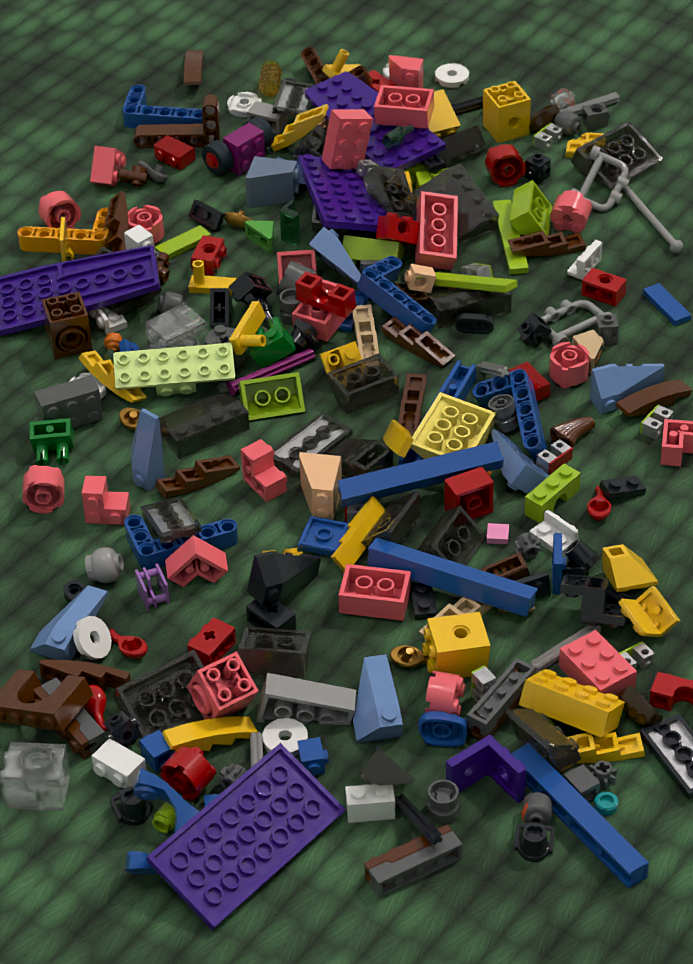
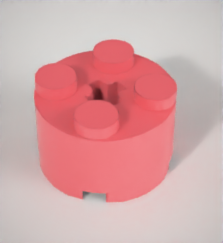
[550,190,592,234]
[38,191,81,229]
[128,205,164,245]
[549,342,589,388]
[22,465,64,514]
[425,671,466,717]

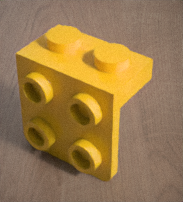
[619,586,680,637]

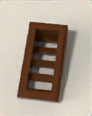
[481,552,530,581]

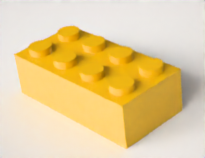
[519,669,625,738]

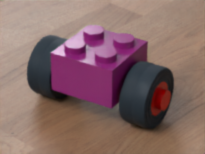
[202,117,274,176]

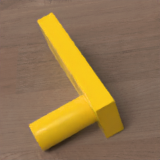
[322,49,361,78]
[188,260,237,296]
[229,301,266,355]

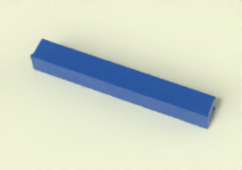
[398,360,476,465]
[337,441,504,507]
[367,538,538,617]
[511,743,649,888]

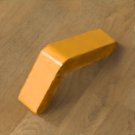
[18,208,110,255]

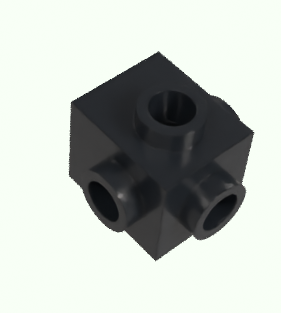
[525,152,551,184]
[517,312,552,348]
[103,710,141,747]

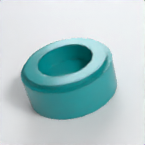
[594,792,618,815]

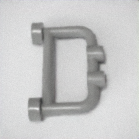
[572,145,630,212]
[541,300,612,346]

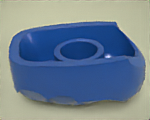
[418,711,467,747]

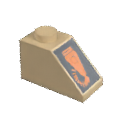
[572,330,604,374]

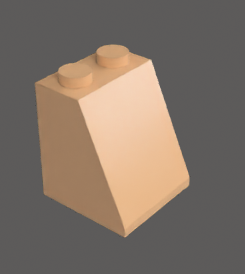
[299,452,342,520]

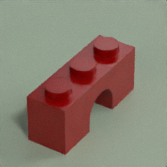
[295,272,356,318]
[649,672,693,712]

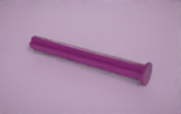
[226,349,315,396]

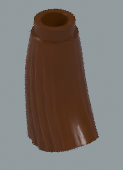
[550,417,595,448]

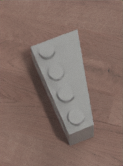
[256,673,356,725]

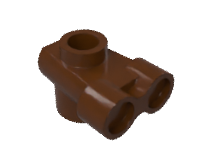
[118,165,148,187]
[157,252,170,284]

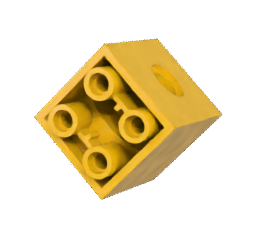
[483,81,531,143]
[422,612,491,678]

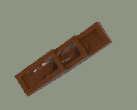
[184,50,204,85]
[104,191,129,253]
[508,231,586,256]
[381,316,456,367]
[398,373,427,436]
[615,379,693,417]
[155,455,240,498]
[39,660,132,694]

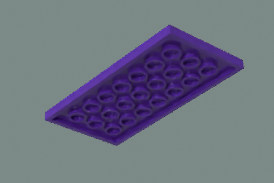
[297,154,391,232]
[146,743,346,931]

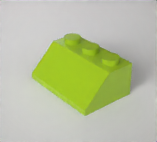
[509,180,553,236]
[343,235,405,264]
[238,372,305,421]

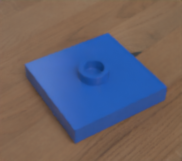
[298,516,349,556]
[552,533,566,594]

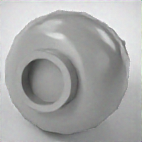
[85,547,124,583]

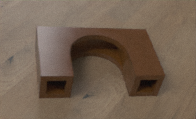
[0,669,93,731]

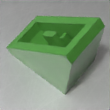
[245,221,274,253]

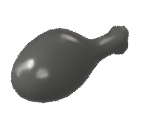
[137,160,169,183]

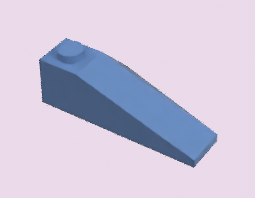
[309,227,361,286]
[590,364,665,414]
[131,408,165,491]
[491,428,549,493]
[30,585,108,661]
[353,654,403,743]

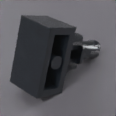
[228,272,274,329]

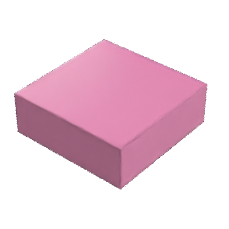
[487,523,509,545]

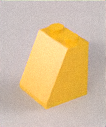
[428,89,461,138]

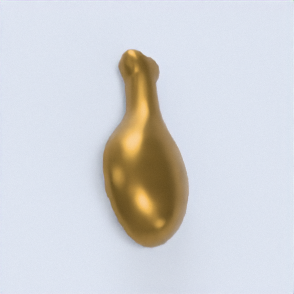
[224,210,253,229]
[119,408,140,431]
[390,645,429,669]

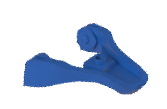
[125,768,200,874]

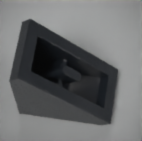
[210,288,233,327]

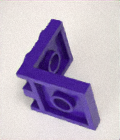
[446,735,526,803]

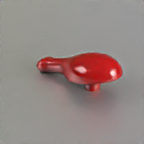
[587,486,611,521]
[109,629,148,659]
[84,685,107,732]

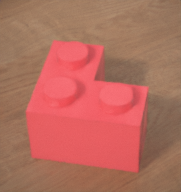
[90,146,126,187]
[660,419,693,466]
[241,439,287,502]
[82,476,131,525]
[165,535,228,587]

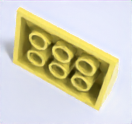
[410,392,496,459]

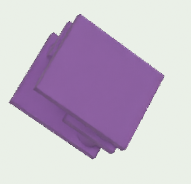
[135,563,170,610]

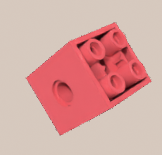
[187,652,258,720]

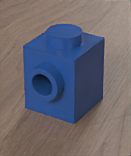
[139,730,174,772]
[297,737,329,776]

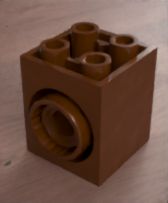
[42,292,93,359]

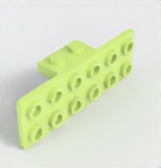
[113,343,235,396]

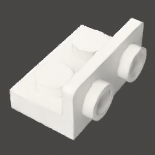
[567,240,602,280]
[89,304,127,335]
[529,510,578,556]

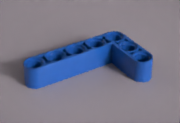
[123,85,203,128]
[357,256,436,334]
[472,369,547,459]
[124,514,238,570]

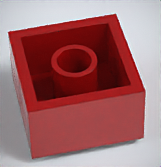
[444,467,494,525]

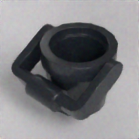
[291,319,322,353]
[564,539,600,575]
[110,786,154,826]
[514,821,555,862]

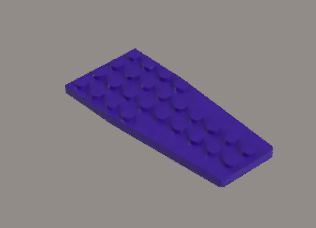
[305,72,446,177]
[0,245,160,336]

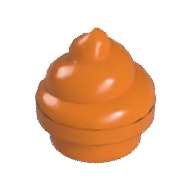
[104,333,122,354]

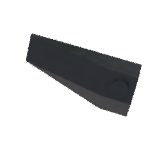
[247,551,321,606]

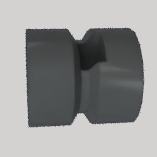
[279,288,301,325]
[488,394,519,432]
[428,779,459,824]

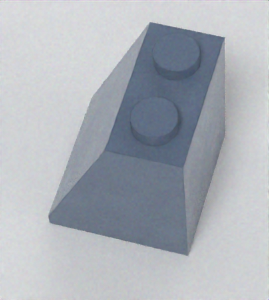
[246,156,301,208]

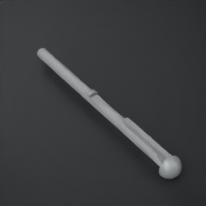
[609,170,683,253]

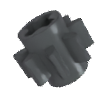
[514,533,541,559]
[589,760,617,790]
[219,763,246,790]

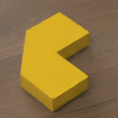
[566,132,604,158]

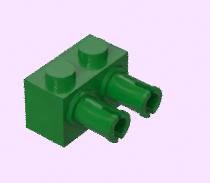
[248,317,295,369]
[30,418,74,466]

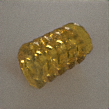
[259,60,282,96]

